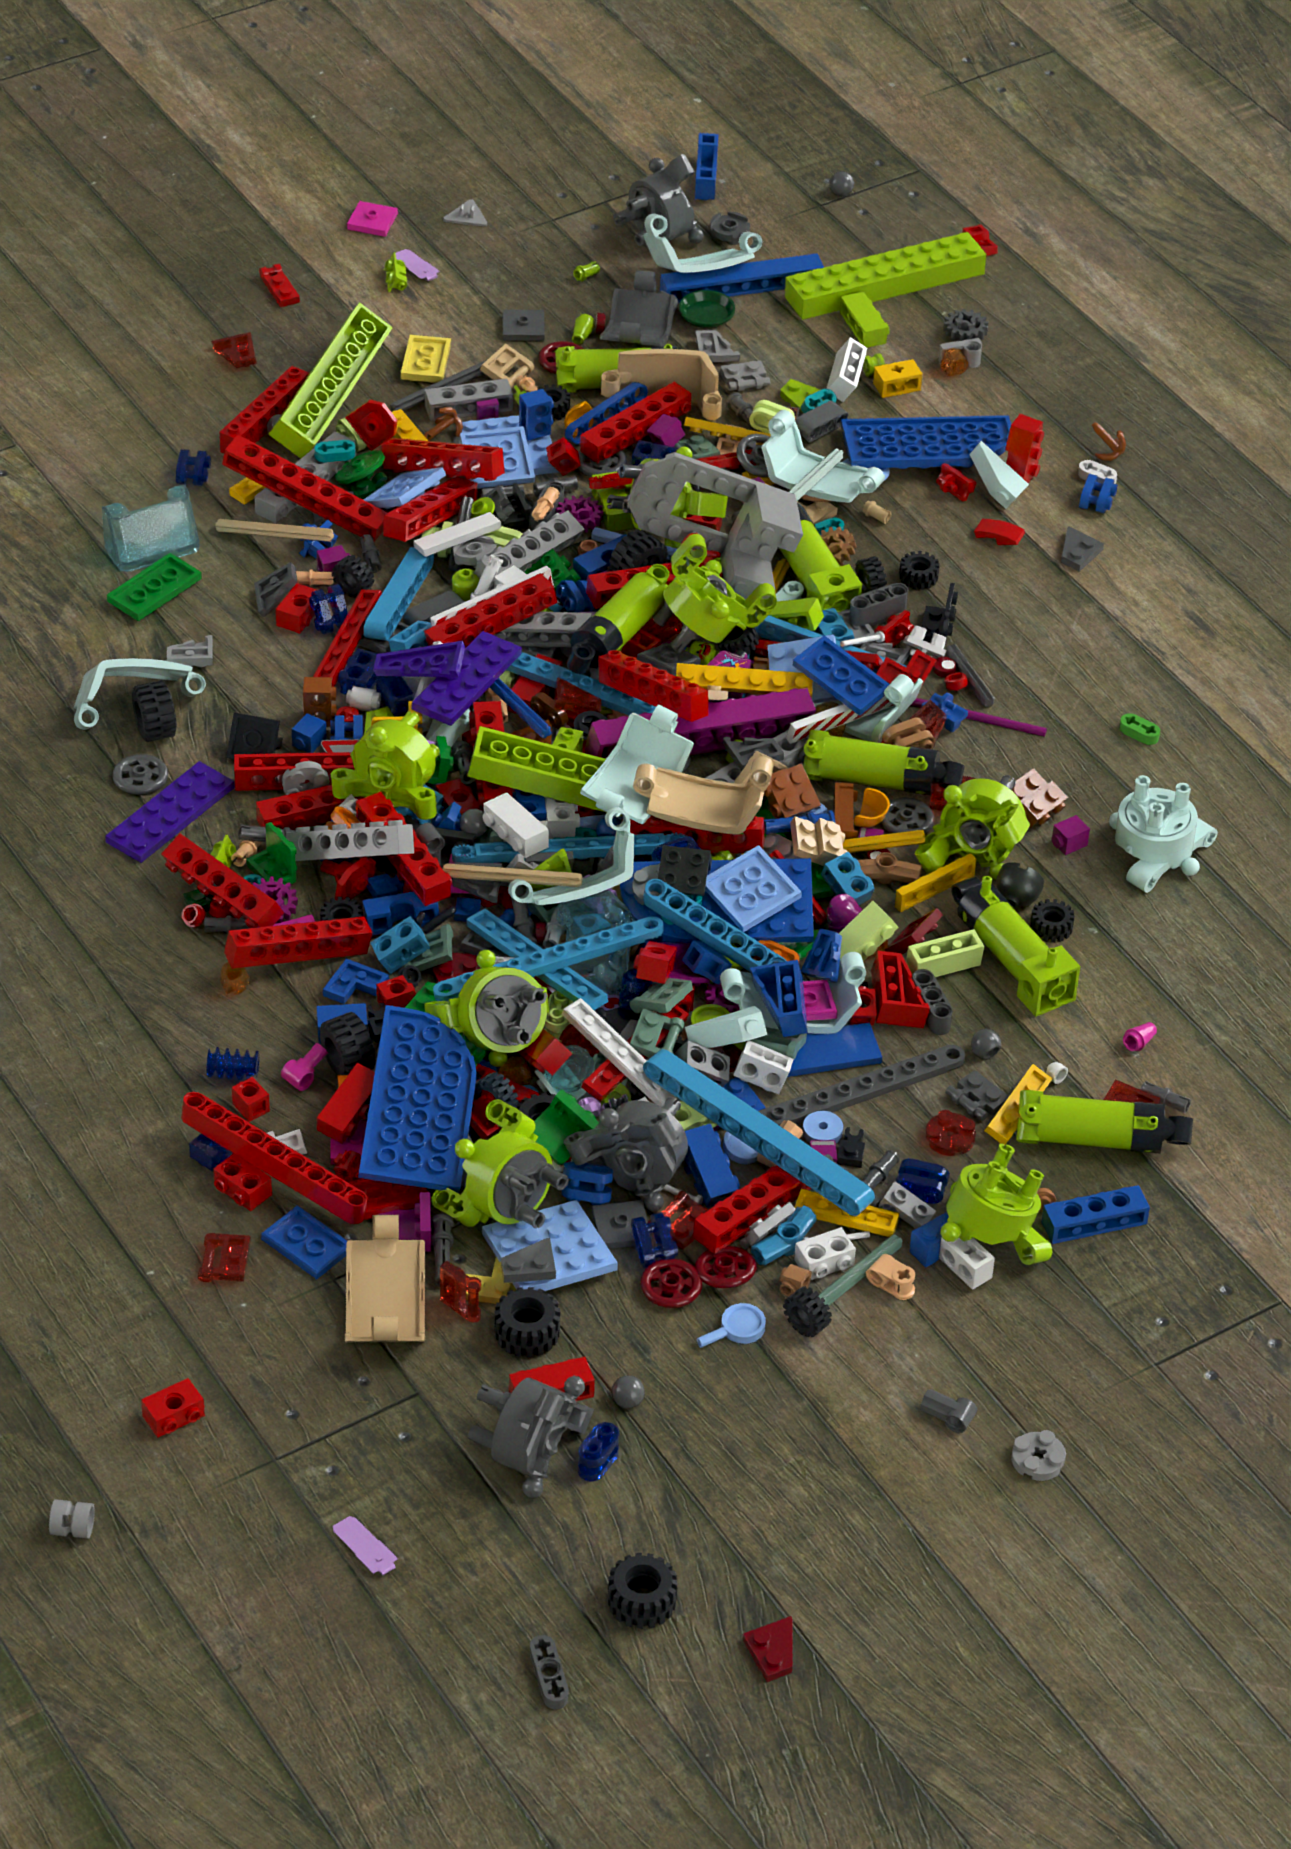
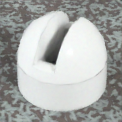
[1046,1062,1068,1084]

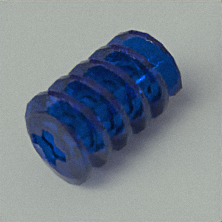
[206,1047,260,1080]

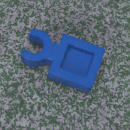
[366,874,404,898]

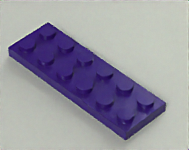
[411,631,522,726]
[105,761,235,863]

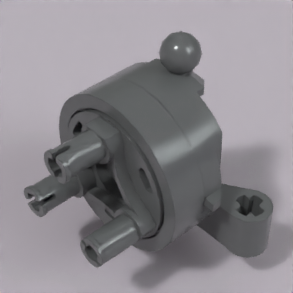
[613,154,704,246]
[563,1097,688,1212]
[468,1376,595,1498]

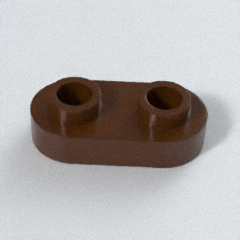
[531,692,569,729]

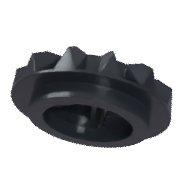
[574,711,608,740]

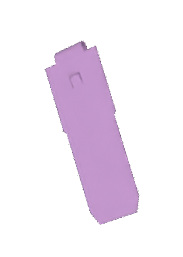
[396,249,440,281]
[333,1516,398,1575]

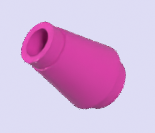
[1123,1022,1157,1051]

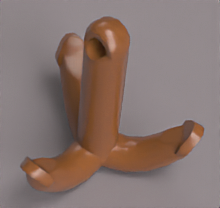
[424,407,463,441]
[1092,422,1126,461]

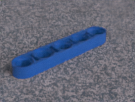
[565,382,648,444]

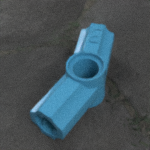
[751,1205,817,1266]

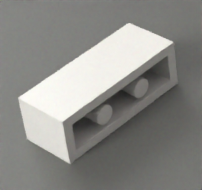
[827,337,867,402]
[483,793,549,858]

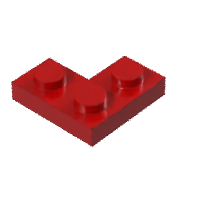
[876,649,937,689]

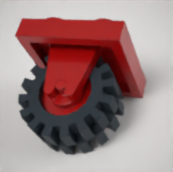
[470,1072,518,1140]

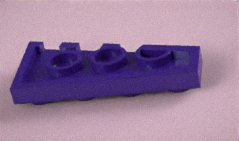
[373,641,465,678]

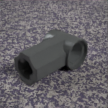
[415,823,445,864]
[920,1389,978,1433]

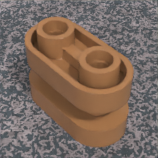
[882,717,935,749]

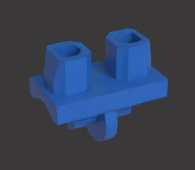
[299,520,338,559]
[921,693,968,732]

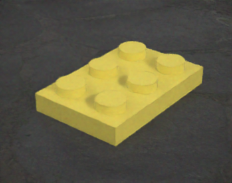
[401,335,451,383]

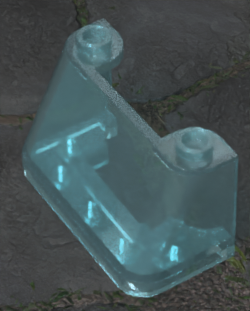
[102,484,200,572]
[555,890,632,995]

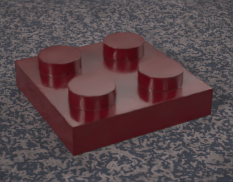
[884,908,943,955]

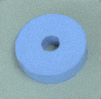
[803,1111,843,1143]

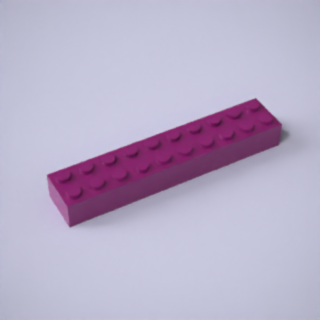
[584,688,816,759]

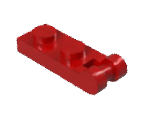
[259,263,300,307]

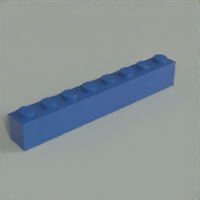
[660,253,824,304]

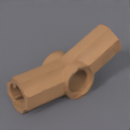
[858,852,922,884]

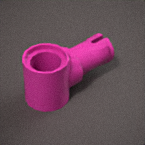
[281,1042,328,1091]

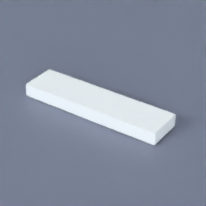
[413,512,501,557]

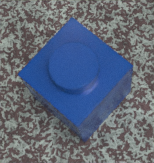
[291,713,327,753]

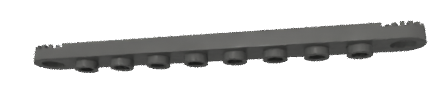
[758,1045,965,1126]

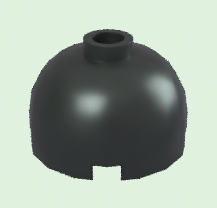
[996,862,1044,907]

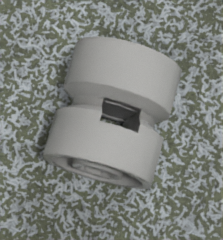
[49,1499,94,1539]

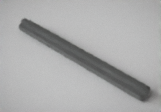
[390,359,488,411]

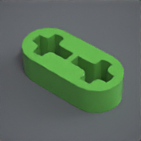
[1119,713,1160,745]

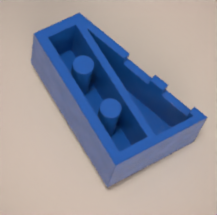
[750,960,808,1037]
[684,1123,740,1208]

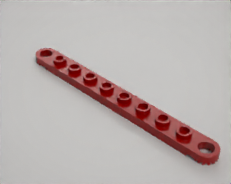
[589,449,757,489]

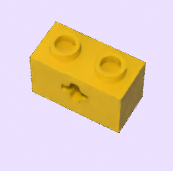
[873,359,923,398]

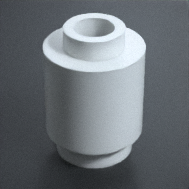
[346,686,381,712]

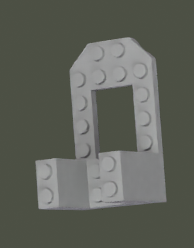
[627,452,803,599]

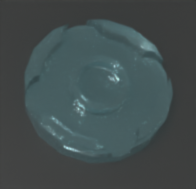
[545,1045,595,1093]

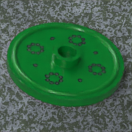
[335,450,385,484]

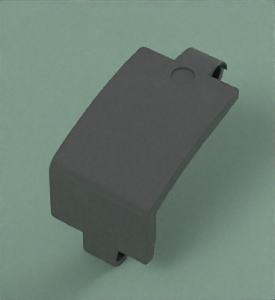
[600,270,675,346]

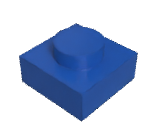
[454,897,481,922]

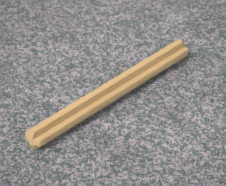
[215,519,334,542]
[443,864,583,887]

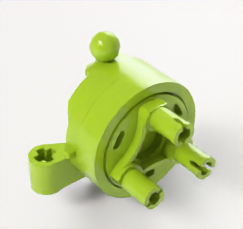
[331,711,440,820]
[940,1144,1052,1265]

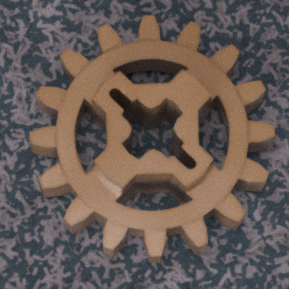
[820,526,857,566]

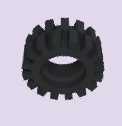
[538,384,570,421]
[899,551,940,590]
[332,555,374,598]
[855,556,887,594]
[717,625,760,655]
[320,896,363,921]
[1030,899,1075,943]
[783,1286,832,1338]

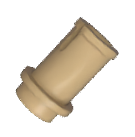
[862,501,892,524]

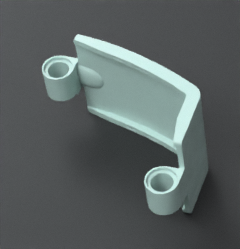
[643,214,762,272]
[762,410,885,503]
[74,658,206,730]
[814,674,923,742]
[580,705,694,824]
[508,808,634,905]
[720,952,866,1034]

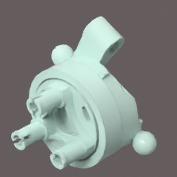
[1109,775,1218,893]

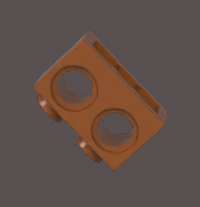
[303,677,337,727]

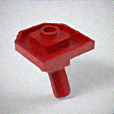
[345,400,397,451]
[320,857,376,901]

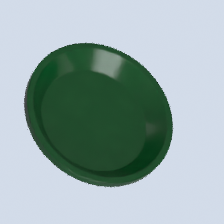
[679,290,735,328]

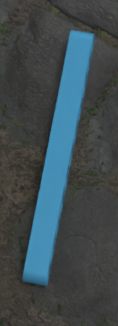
[643,1049,875,1216]

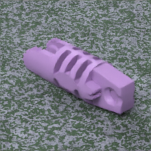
[578,1096,601,1118]

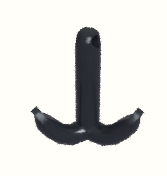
[415,906,457,935]

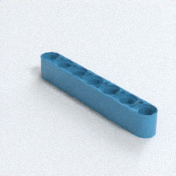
[364,547,434,641]
[643,879,787,972]

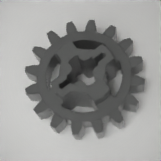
[943,309,989,341]

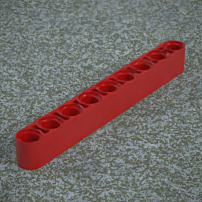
[181,1092,368,1224]

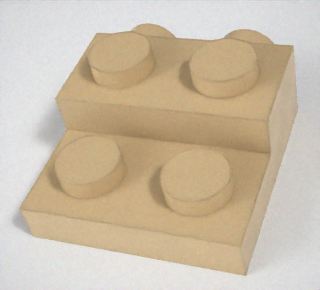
[790,816,847,866]

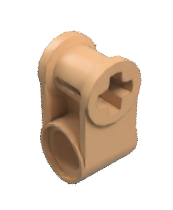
[866,1254,915,1300]

